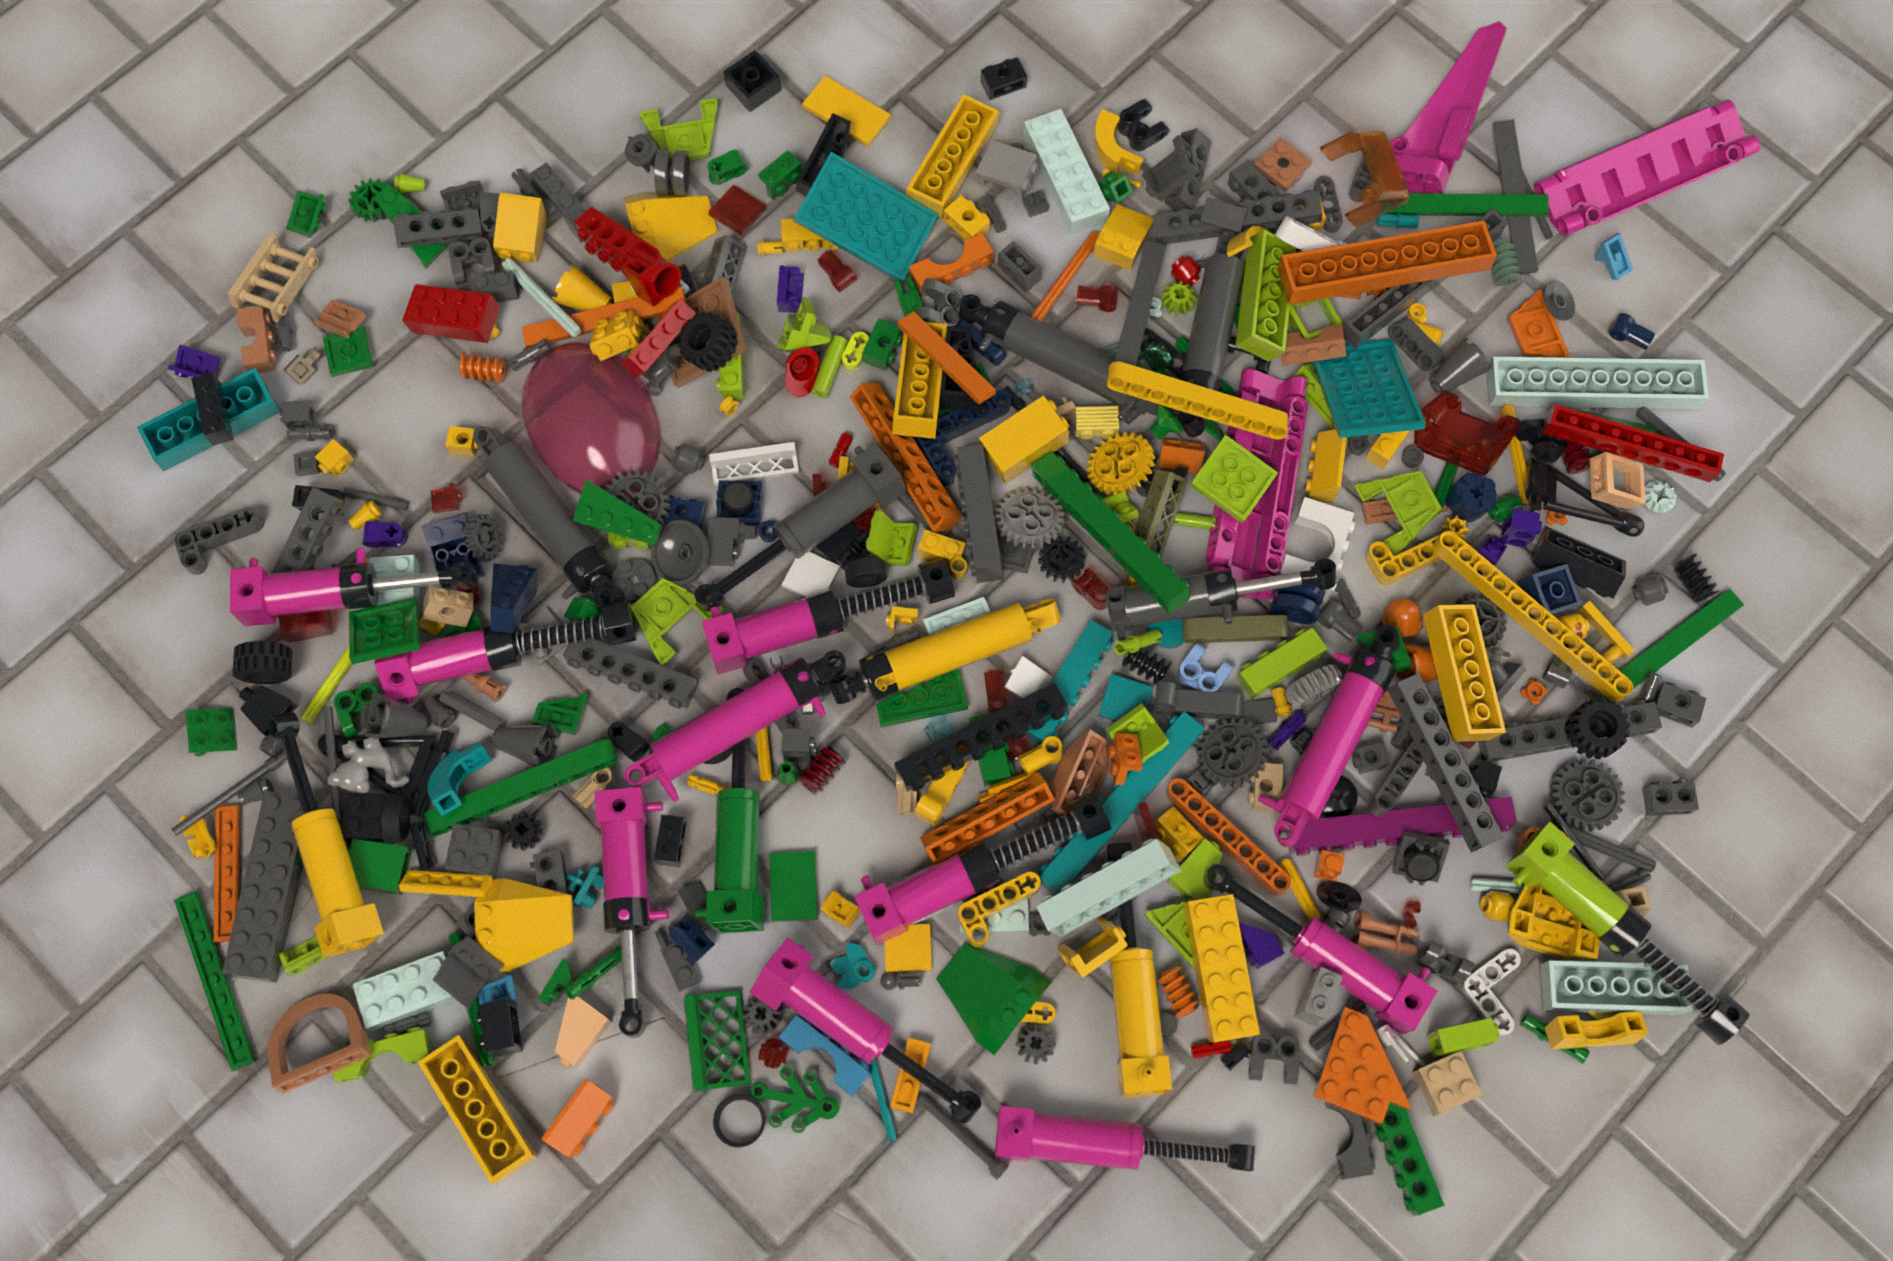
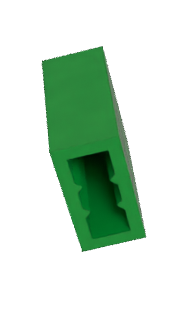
[347,839,412,895]

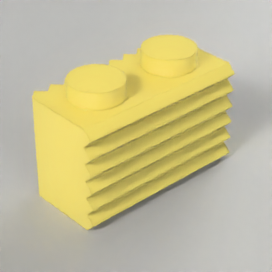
[1074,405,1119,439]

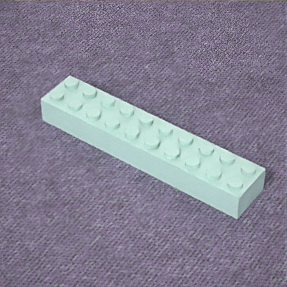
[1487,357,1709,409]

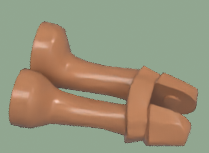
[1351,909,1420,955]

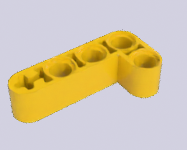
[1365,534,1449,585]
[915,745,971,827]
[958,872,1041,948]

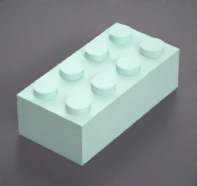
[370,555,420,635]
[353,951,457,1032]

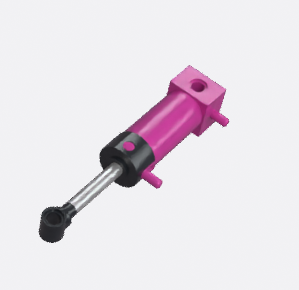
[230,547,478,627]
[595,787,669,1038]

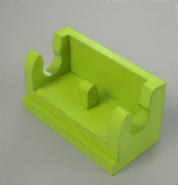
[279,936,329,976]

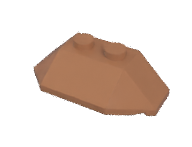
[1049,729,1109,817]

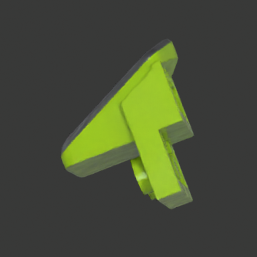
[777,297,832,352]

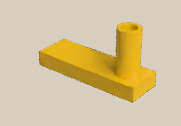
[1579,601,1635,664]

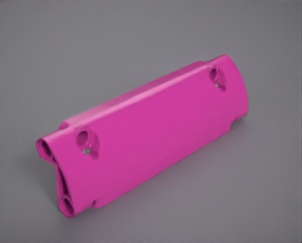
[1534,100,1761,236]

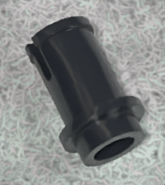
[1220,1041,1251,1071]

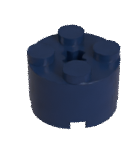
[1445,472,1497,523]

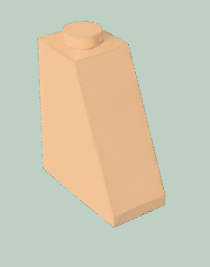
[555,996,612,1068]

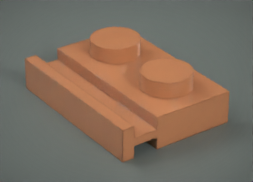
[314,299,366,339]

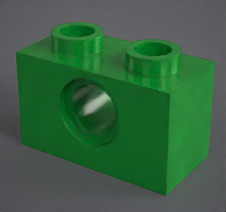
[862,318,904,371]

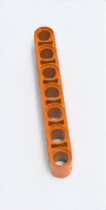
[1166,778,1291,896]

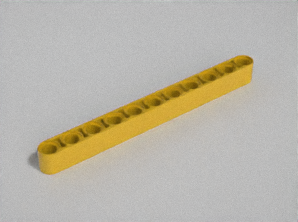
[1433,531,1633,703]

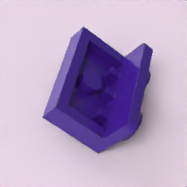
[168,344,222,378]

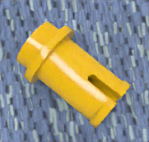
[757,240,783,256]
[1271,687,1292,717]

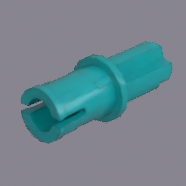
[1376,213,1419,229]

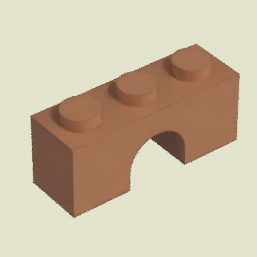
[237,305,277,373]
[1281,325,1346,366]

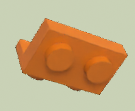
[1107,733,1143,785]

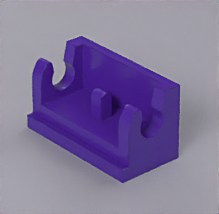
[777,265,804,313]

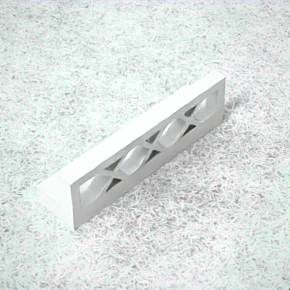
[709,442,799,486]

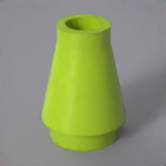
[394,173,425,194]

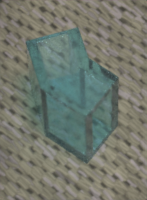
[923,715,956,743]

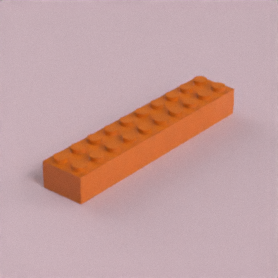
[1277,220,1497,305]

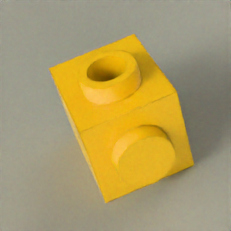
[315,439,354,478]

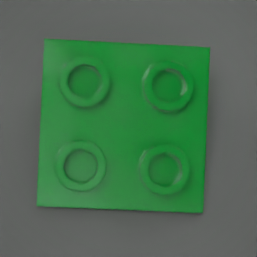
[185,708,236,757]

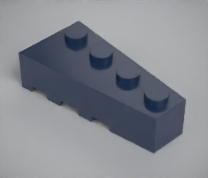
[490,563,537,633]

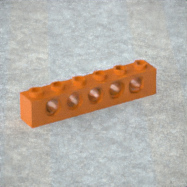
[919,772,1055,865]

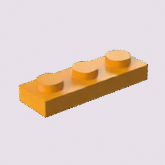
[890,1037,931,1114]

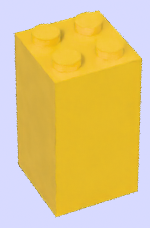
[979,395,1070,484]

